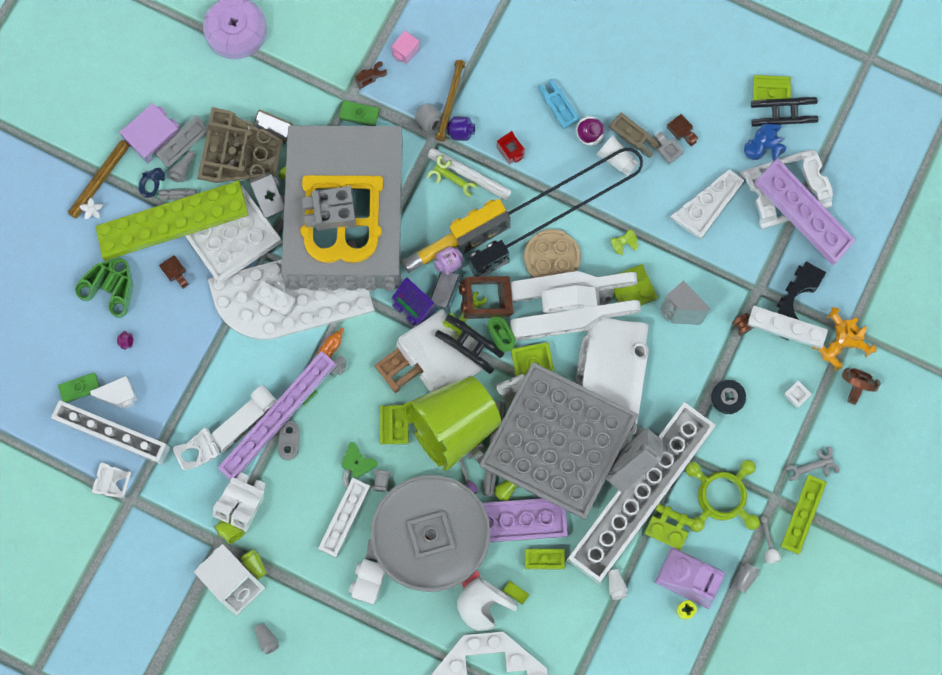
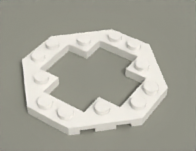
[431,632,547,675]

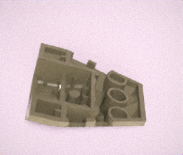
[197,107,282,183]

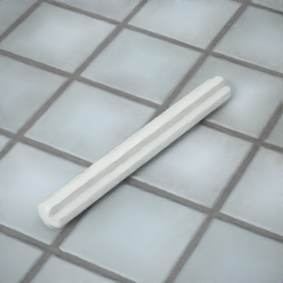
[428,148,511,200]

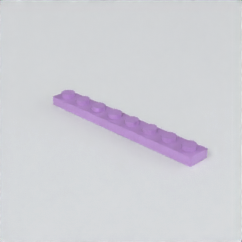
[218,351,337,480]

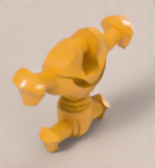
[812,307,877,371]

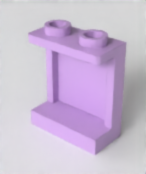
[119,103,180,164]

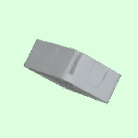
[606,428,663,492]

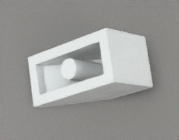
[90,376,138,409]

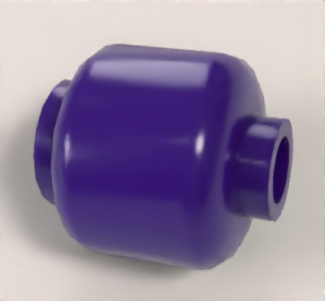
[447,116,476,141]

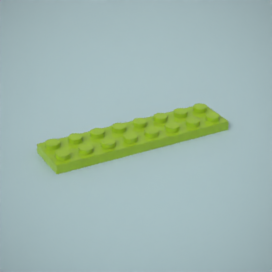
[95,181,249,261]

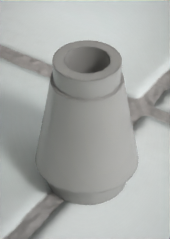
[735,562,760,593]
[254,623,279,655]

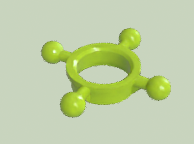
[685,460,760,532]

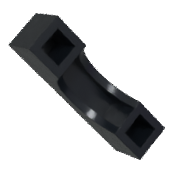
[776,261,826,341]

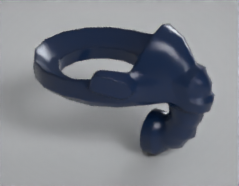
[139,168,165,198]

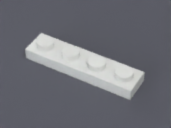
[747,306,828,349]
[318,478,370,558]

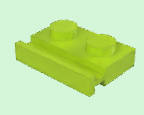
[753,75,791,101]
[380,405,409,445]

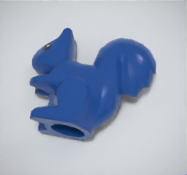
[744,124,786,161]

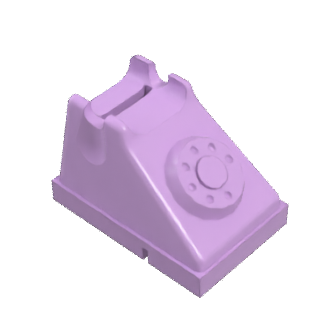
[655,547,725,609]

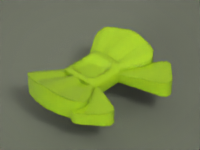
[610,229,639,255]

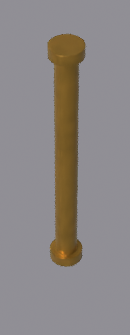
[435,60,466,142]

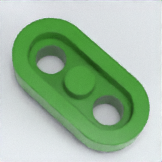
[487,317,516,352]

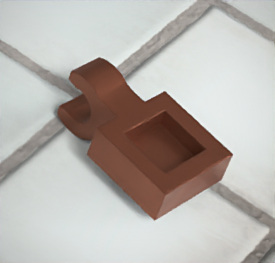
[355,61,387,89]
[667,114,698,147]
[159,255,189,289]

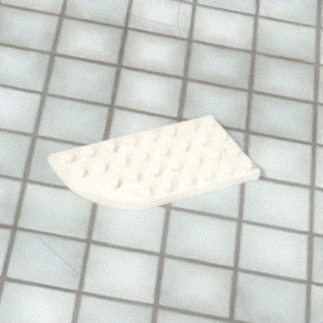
[208,240,375,340]

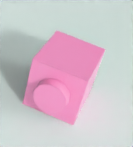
[391,31,420,64]

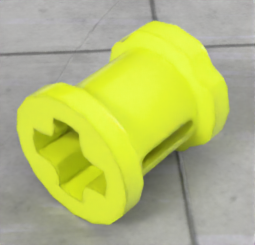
[677,600,697,620]

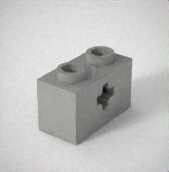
[249,172,285,218]

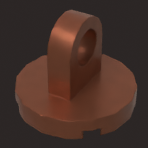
[842,368,881,405]

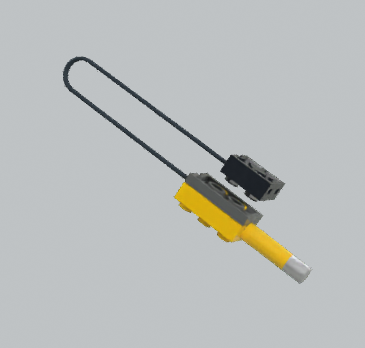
[402,147,643,277]

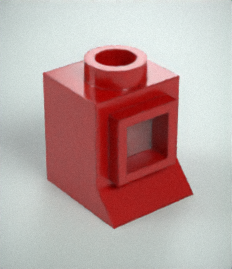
[497,131,525,165]

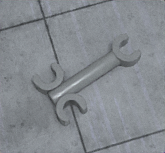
[785,446,839,481]

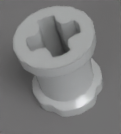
[372,470,391,492]

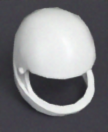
[457,577,518,631]

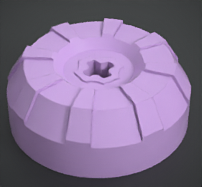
[203,0,267,59]

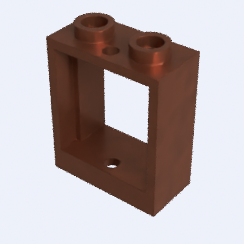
[459,276,513,319]

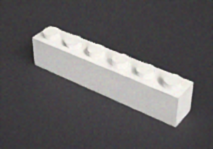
[51,400,170,465]

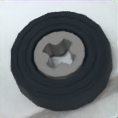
[711,380,746,414]

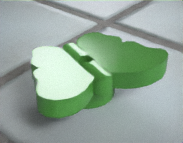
[341,442,378,478]

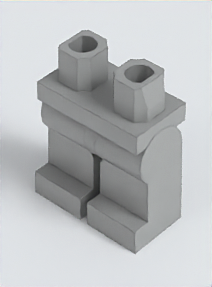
[302,186,356,231]

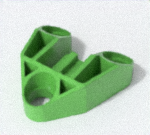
[75,258,133,318]

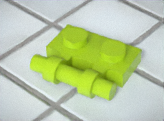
[644,503,695,550]

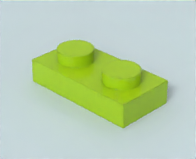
[525,549,565,570]

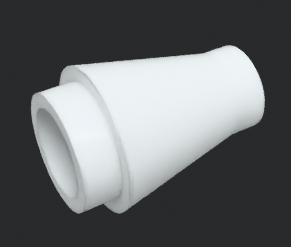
[608,569,628,600]

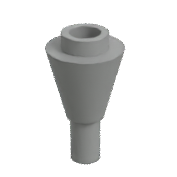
[168,150,195,183]

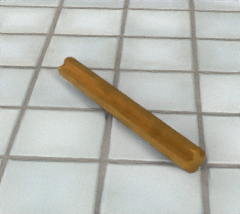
[68,140,129,219]

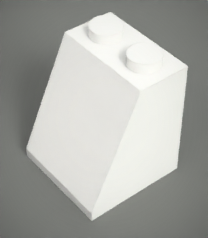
[194,544,265,616]

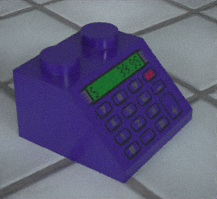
[391,277,435,326]

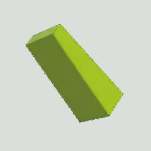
[503,581,530,605]

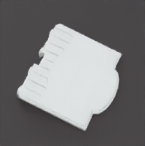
[396,309,483,392]

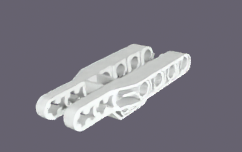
[510,271,641,341]

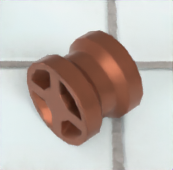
[732,313,754,336]

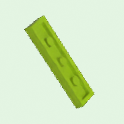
[780,475,827,555]

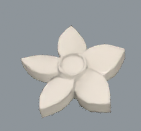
[80,197,103,219]

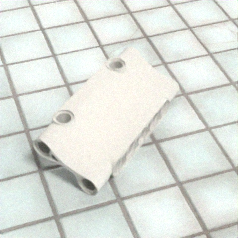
[575,318,649,449]

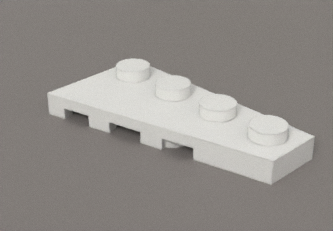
[670,170,744,240]

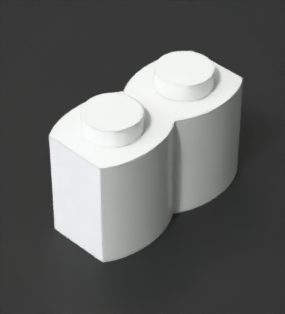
[349,559,385,606]

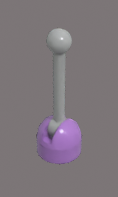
[460,458,478,494]

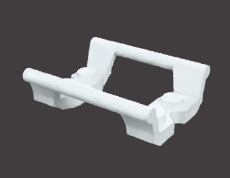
[739,149,833,230]

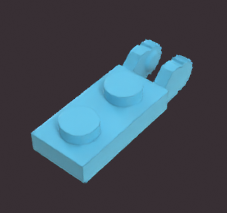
[538,79,579,130]

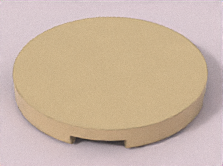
[524,229,581,278]

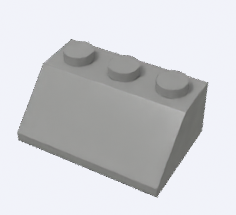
[660,280,710,325]

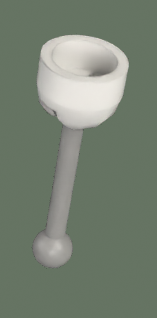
[760,516,781,564]

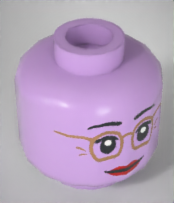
[434,246,463,275]

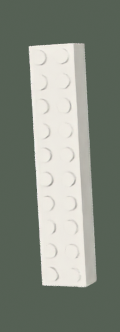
[567,402,716,584]

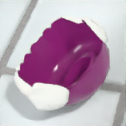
[576,116,604,146]

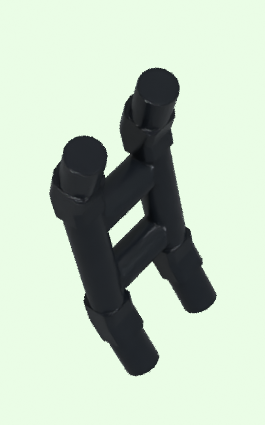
[751,97,819,127]
[435,314,504,374]

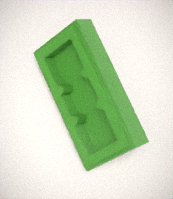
[339,100,380,126]
[58,372,100,403]

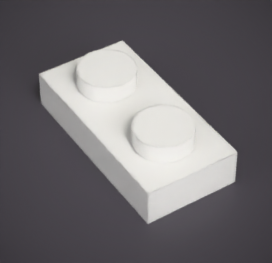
[252,281,296,316]

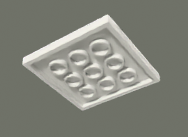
[185,185,282,284]

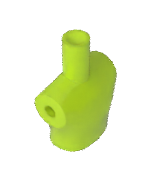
[214,513,245,544]

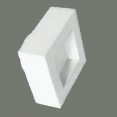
[783,381,812,408]

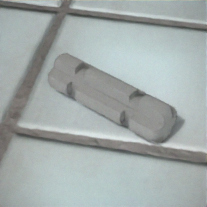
[159,189,197,201]

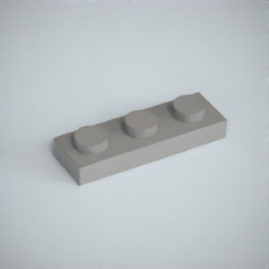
[154,115,208,167]

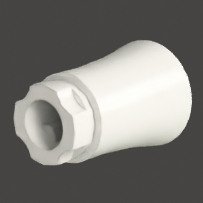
[596,135,639,177]

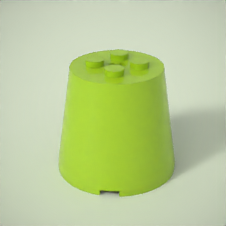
[404,376,501,471]

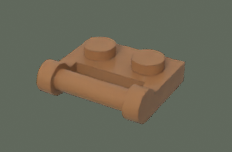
[374,348,424,393]

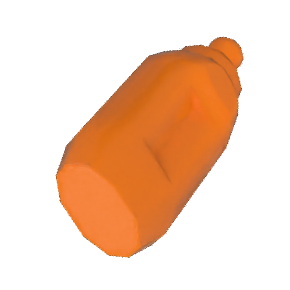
[318,328,344,358]

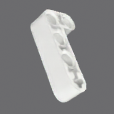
[211,385,277,453]

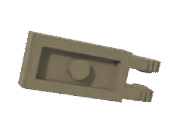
[609,112,660,158]

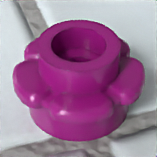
[117,331,134,350]

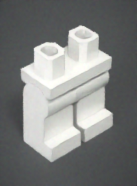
[213,472,266,532]

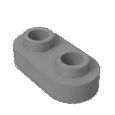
[278,421,300,461]

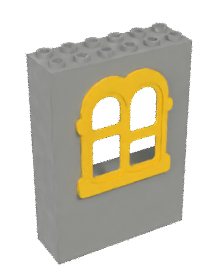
[281,126,403,291]

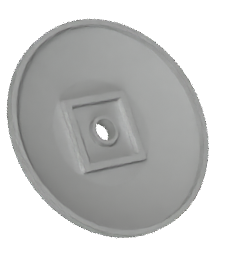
[371,475,490,592]

